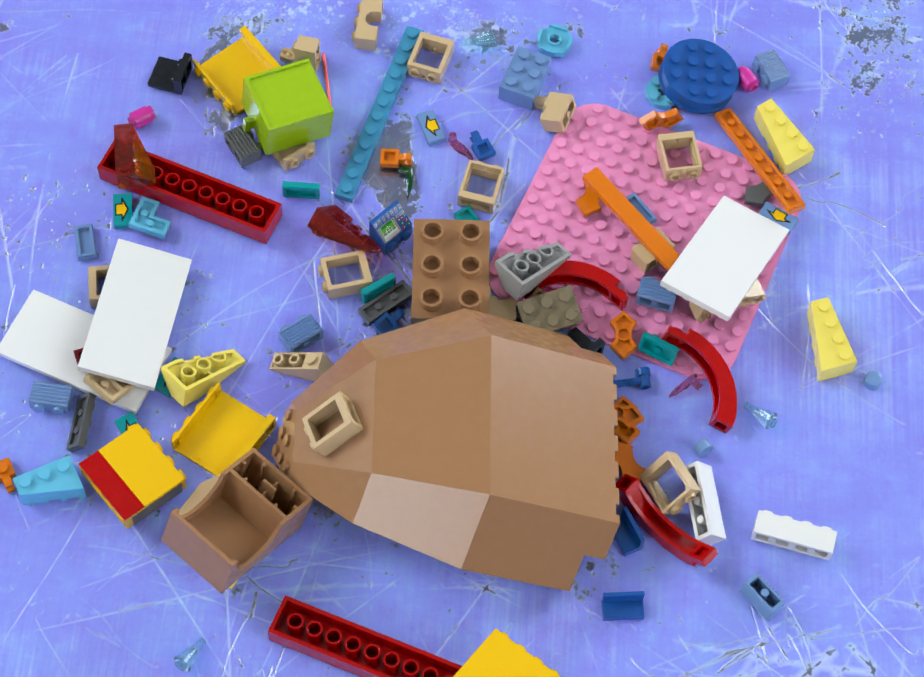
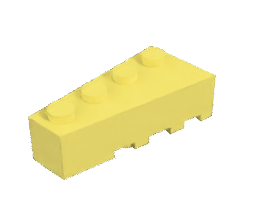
[754,98,815,175]
[807,297,857,382]

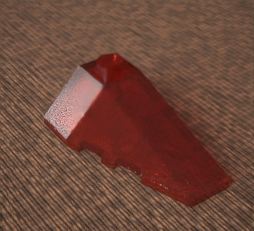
[114,123,156,189]
[307,205,382,254]

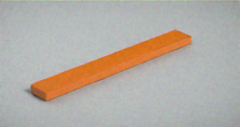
[714,107,806,215]
[582,167,680,271]

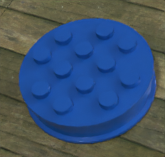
[658,39,739,114]

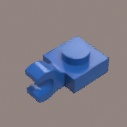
[470,130,496,162]
[371,308,405,335]

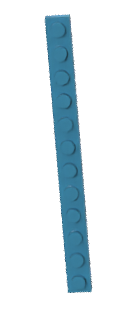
[335,26,424,203]

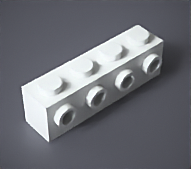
[685,461,726,546]
[751,510,838,561]

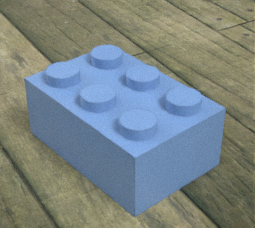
[498,46,552,110]

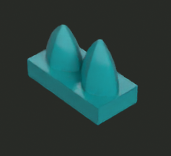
[637,332,680,366]

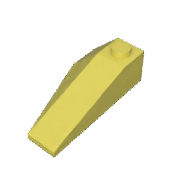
[161,349,246,407]

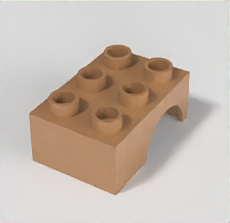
[411,219,490,325]
[161,448,313,594]

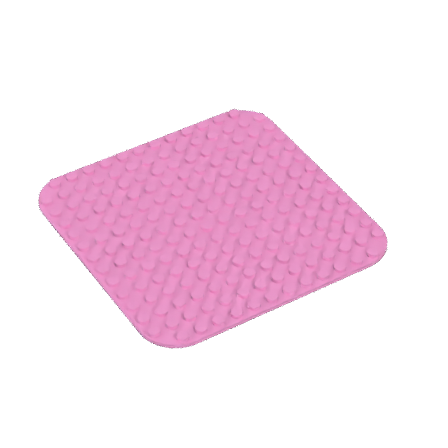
[489,104,801,380]

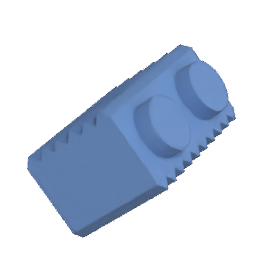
[752,49,790,91]
[635,276,677,313]
[278,313,323,352]
[28,381,75,415]
[740,573,785,622]

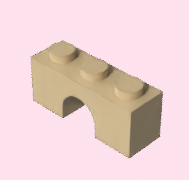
[351,0,383,51]

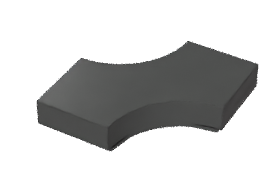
[744,182,774,207]

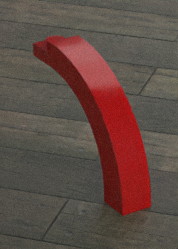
[523,260,629,311]
[661,325,737,434]
[615,474,718,567]

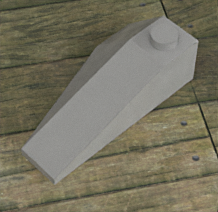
[494,243,572,300]

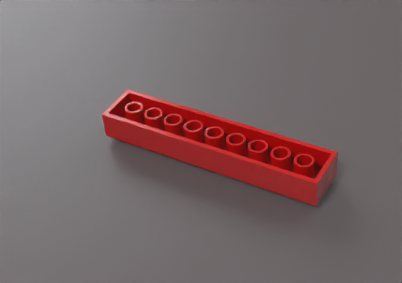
[97,139,283,244]
[268,595,462,677]

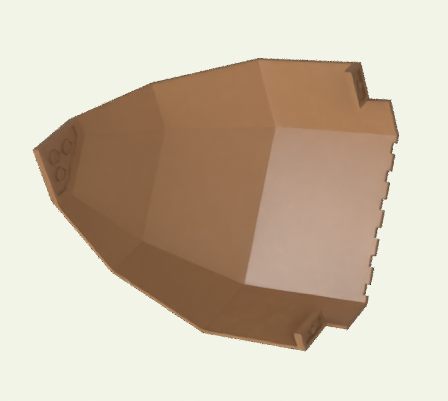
[272,308,620,591]

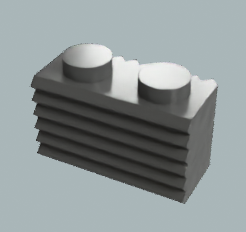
[224,124,263,168]

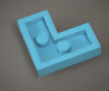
[129,196,171,240]

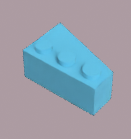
[12,455,87,505]

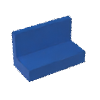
[614,506,645,557]
[601,591,645,621]

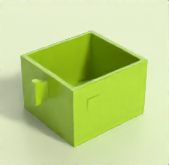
[242,58,334,155]

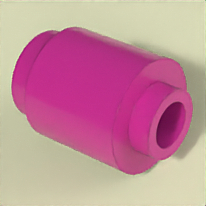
[738,66,759,92]
[127,105,156,130]

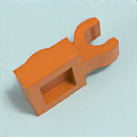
[650,43,668,73]
[380,149,412,168]
[0,457,17,493]

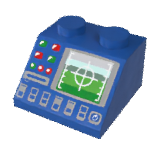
[369,200,412,255]

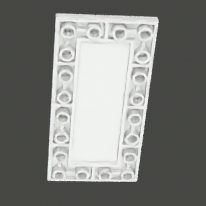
[660,196,789,321]
[77,238,192,391]
[0,289,172,414]

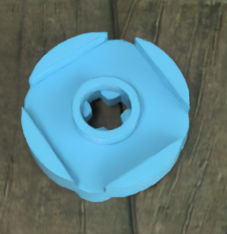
[537,24,572,58]
[645,76,675,110]

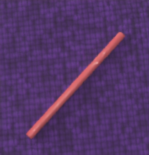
[322,53,332,106]

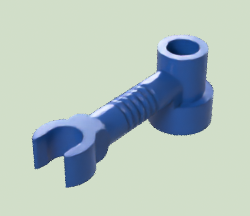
[613,367,651,390]

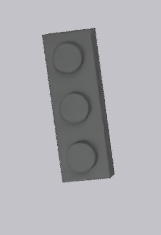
[358,280,412,326]
[66,392,96,453]

